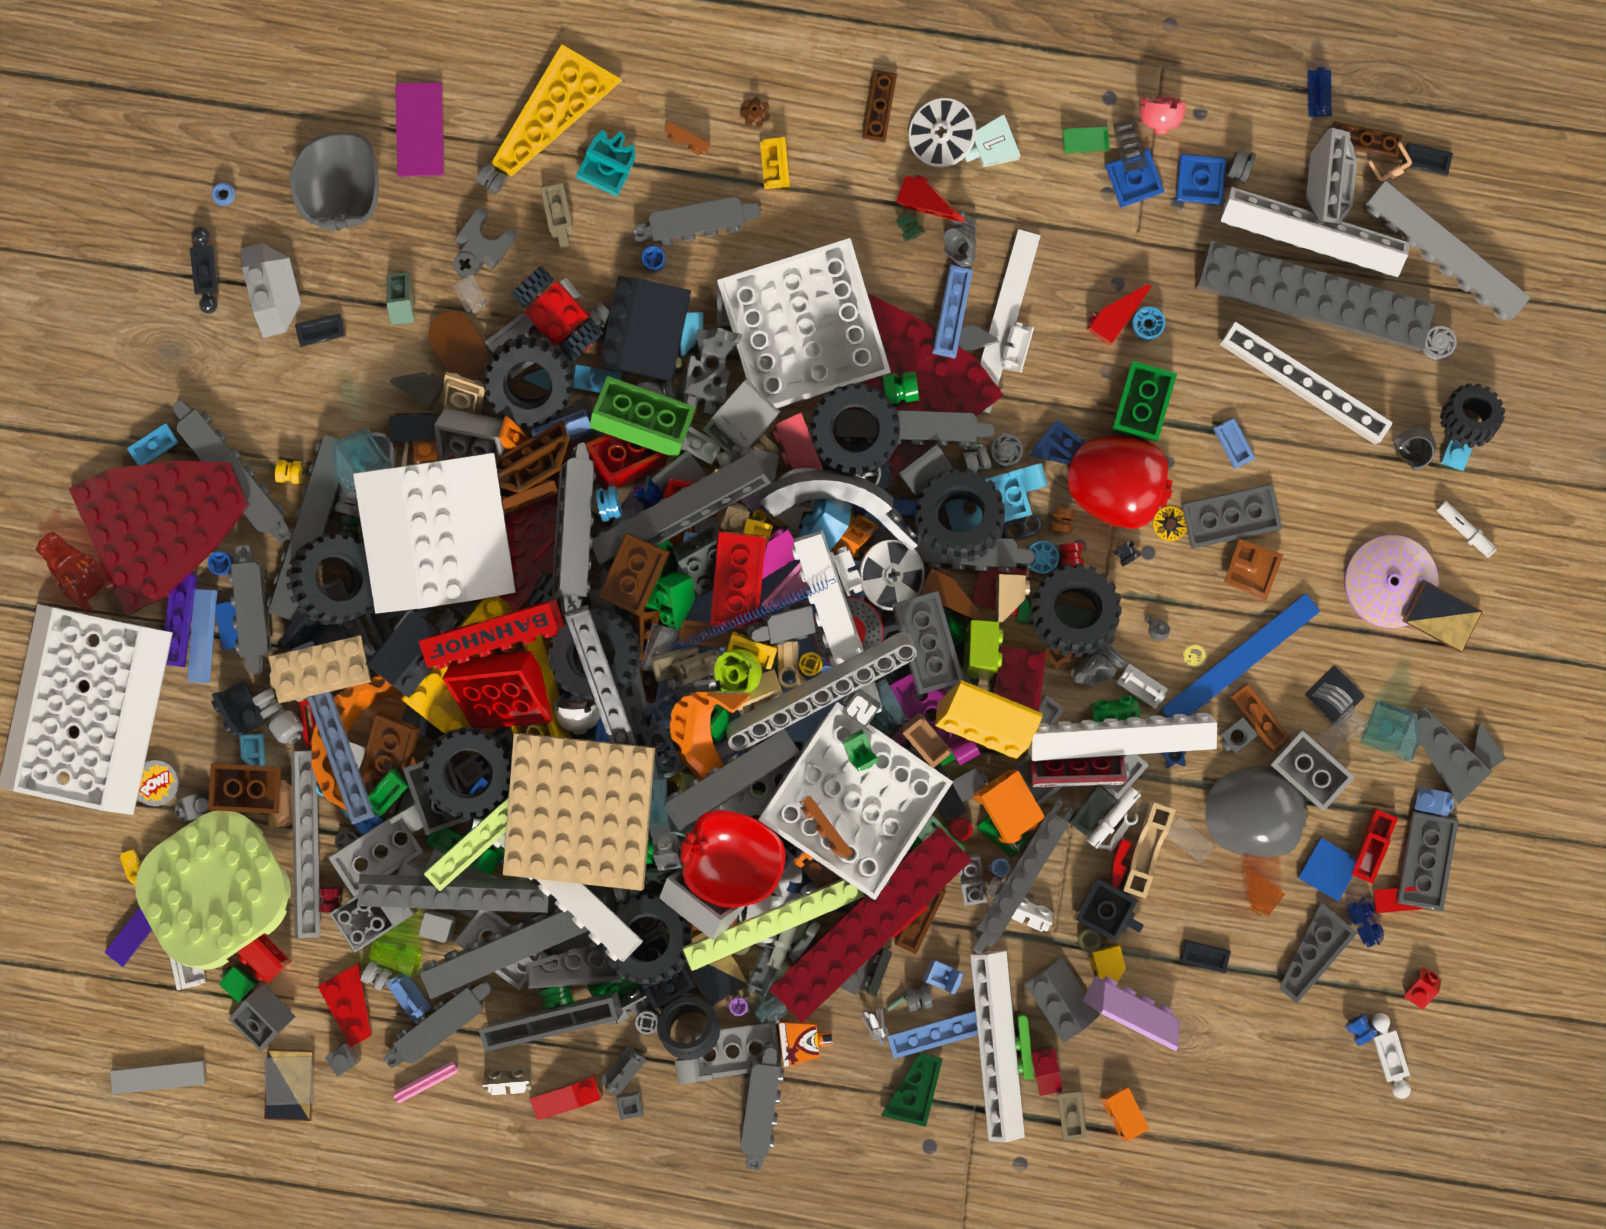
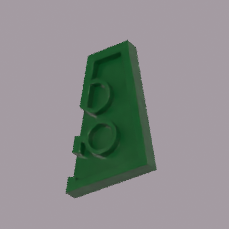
[881,1052,943,1127]

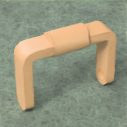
[1368,141,1412,181]

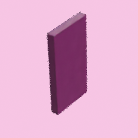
[395,82,445,177]

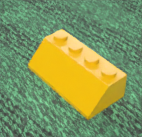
[935,680,1043,759]

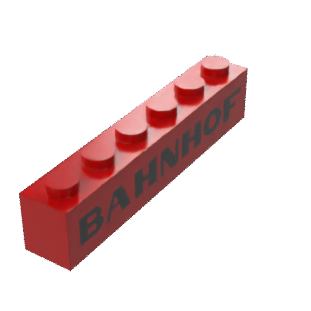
[419,599,564,670]

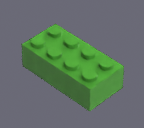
[589,376,696,458]

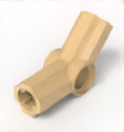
[778,641,820,703]

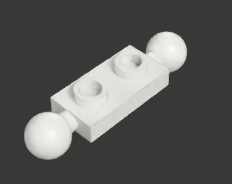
[682,427,731,467]
[1371,1013,1411,1099]

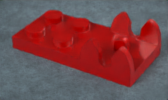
[710,531,767,629]

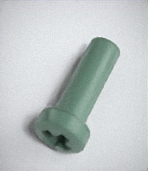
[886,993,907,1011]

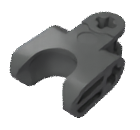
[453,207,518,279]

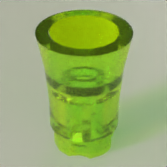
[369,939,423,978]

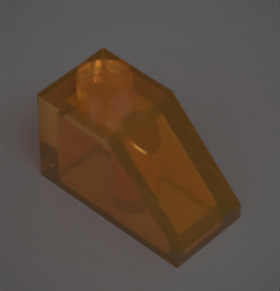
[1241,865,1285,916]

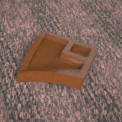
[1223,539,1284,601]

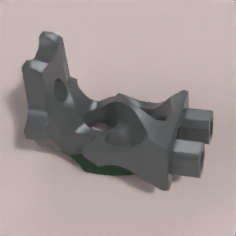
[677,328,742,417]

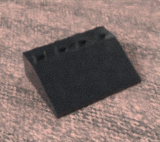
[599,276,691,382]

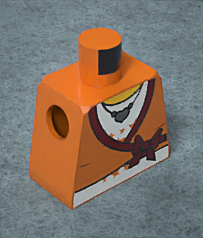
[779,1020,833,1067]

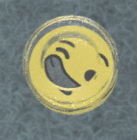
[1183,644,1207,667]

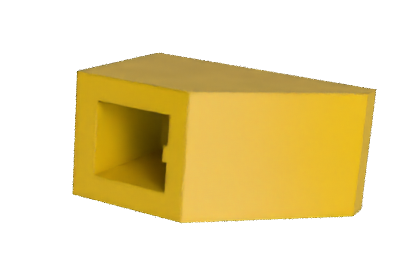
[1088,944,1126,982]

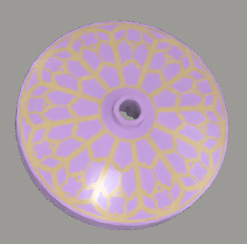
[1344,535,1439,628]

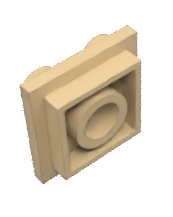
[441,372,485,415]

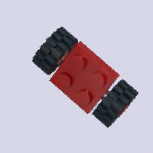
[511,266,604,361]

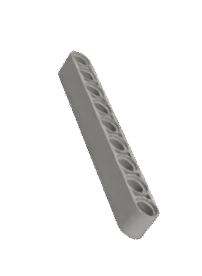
[726,632,917,751]

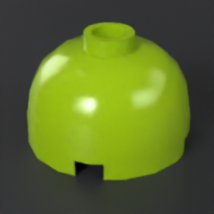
[714,649,762,693]

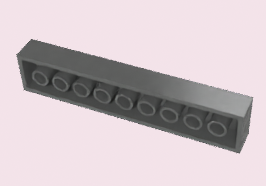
[1195,241,1436,352]

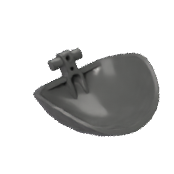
[290,132,379,231]
[1206,766,1308,858]

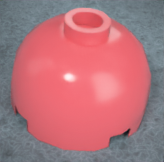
[1139,97,1186,134]

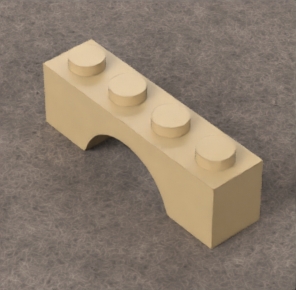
[1121,801,1176,899]

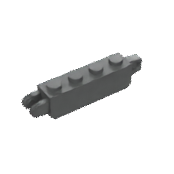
[633,197,761,246]
[228,545,272,675]
[383,981,493,1068]
[740,1041,784,1170]

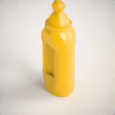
[120,849,141,886]

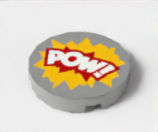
[137,760,180,806]

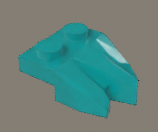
[576,130,636,197]

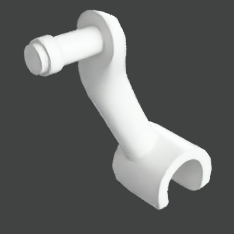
[1098,813,1138,852]

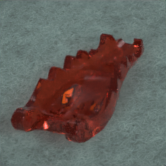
[35,532,115,613]

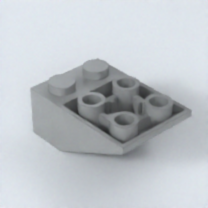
[703,380,780,456]
[329,873,417,953]

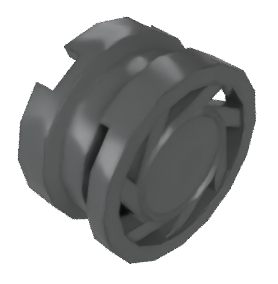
[1227,147,1256,184]
[990,434,1023,467]

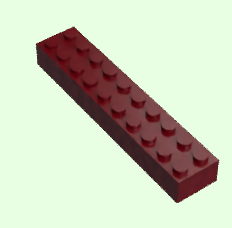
[769,825,972,1023]

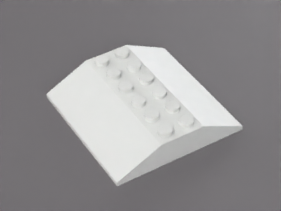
[717,238,891,409]
[353,453,516,613]
[758,702,953,900]

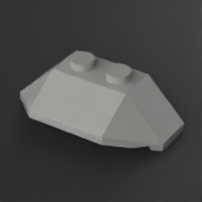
[1306,128,1357,225]
[241,243,302,338]

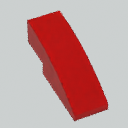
[1351,808,1398,884]

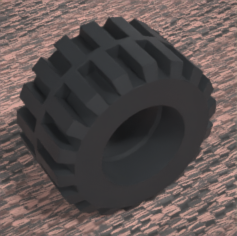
[1440,383,1505,448]

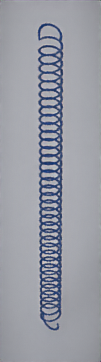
[674,579,836,649]

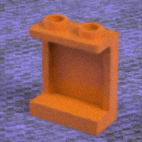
[973,769,1045,844]

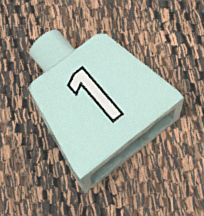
[964,115,1021,167]

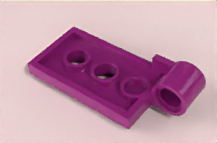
[888,672,980,765]

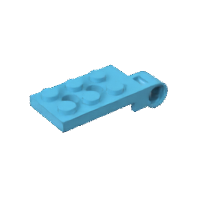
[945,463,1048,532]

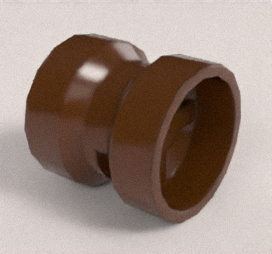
[1049,507,1075,533]

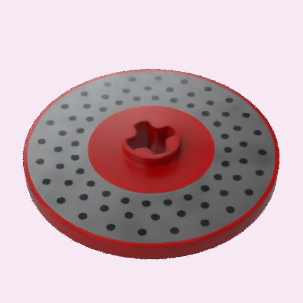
[813,597,884,663]

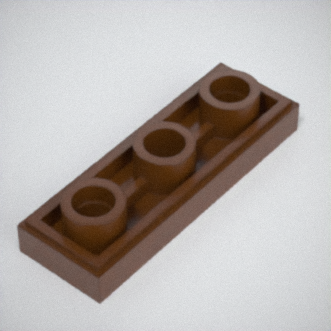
[863,70,897,143]
[1332,121,1402,159]

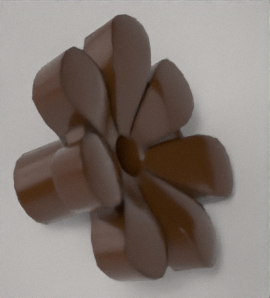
[740,97,770,128]

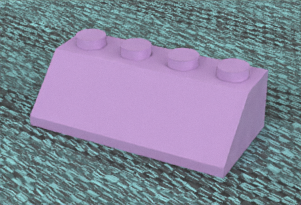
[1083,976,1179,1051]

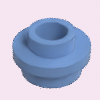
[212,183,235,206]

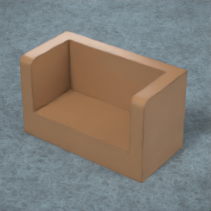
[902,712,951,768]

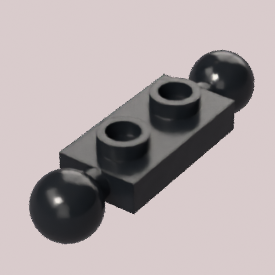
[189,226,219,314]

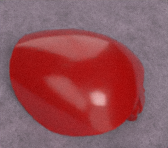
[1068,435,1173,529]
[679,810,786,907]

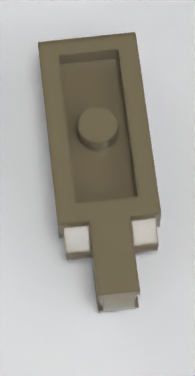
[540,182,573,249]

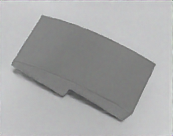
[959,853,987,906]

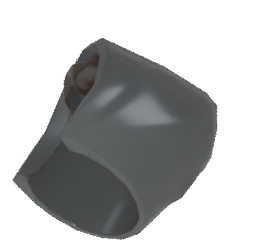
[1393,425,1436,471]

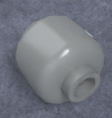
[269,709,304,744]

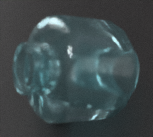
[754,992,789,1026]

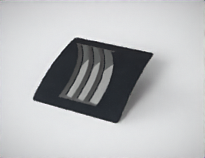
[1305,666,1365,725]

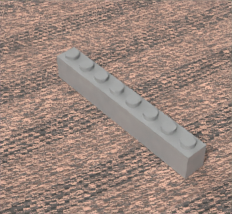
[1364,181,1531,322]

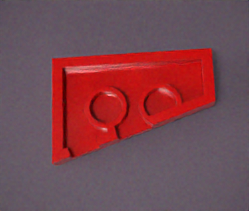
[317,963,372,1047]

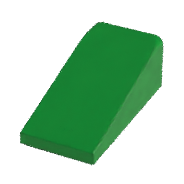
[1061,127,1110,155]

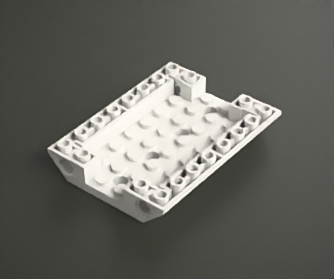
[0,604,173,815]

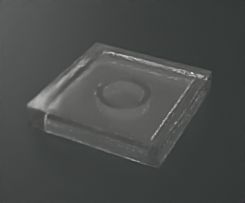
[265,1056,314,1105]

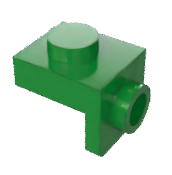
[841,729,879,772]

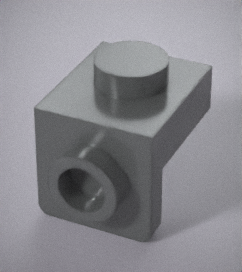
[175,791,213,823]

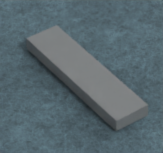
[110,1060,206,1094]

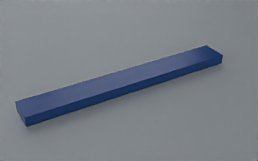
[1161,593,1321,718]

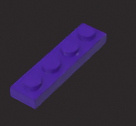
[164,574,197,667]

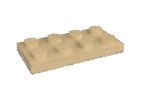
[269,636,371,703]

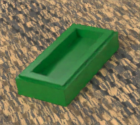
[368,768,409,817]

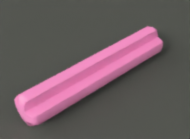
[393,1061,458,1103]

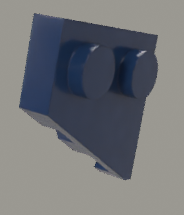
[1028,420,1086,465]

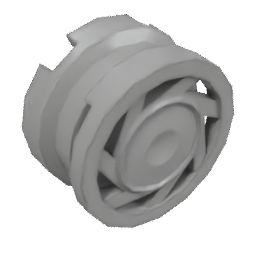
[1422,326,1457,360]

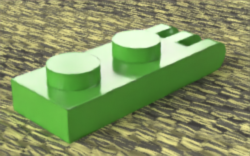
[1015,1013,1034,1079]

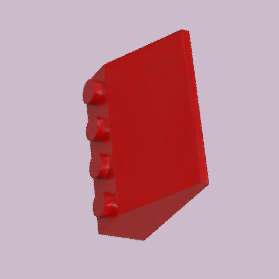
[442,651,553,729]

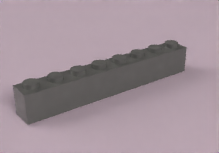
[267,435,352,620]
[592,451,771,572]
[358,874,548,913]
[419,906,589,999]

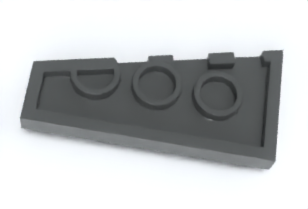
[1408,706,1492,804]
[1279,902,1357,1004]
[526,942,622,989]

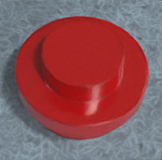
[949,817,973,841]

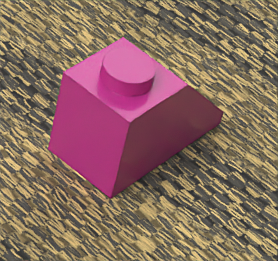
[762,529,795,579]

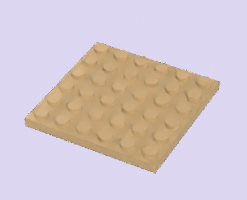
[503,733,655,891]

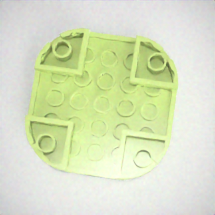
[135,811,291,970]

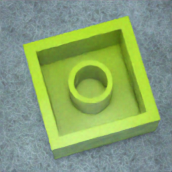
[963,620,1003,680]

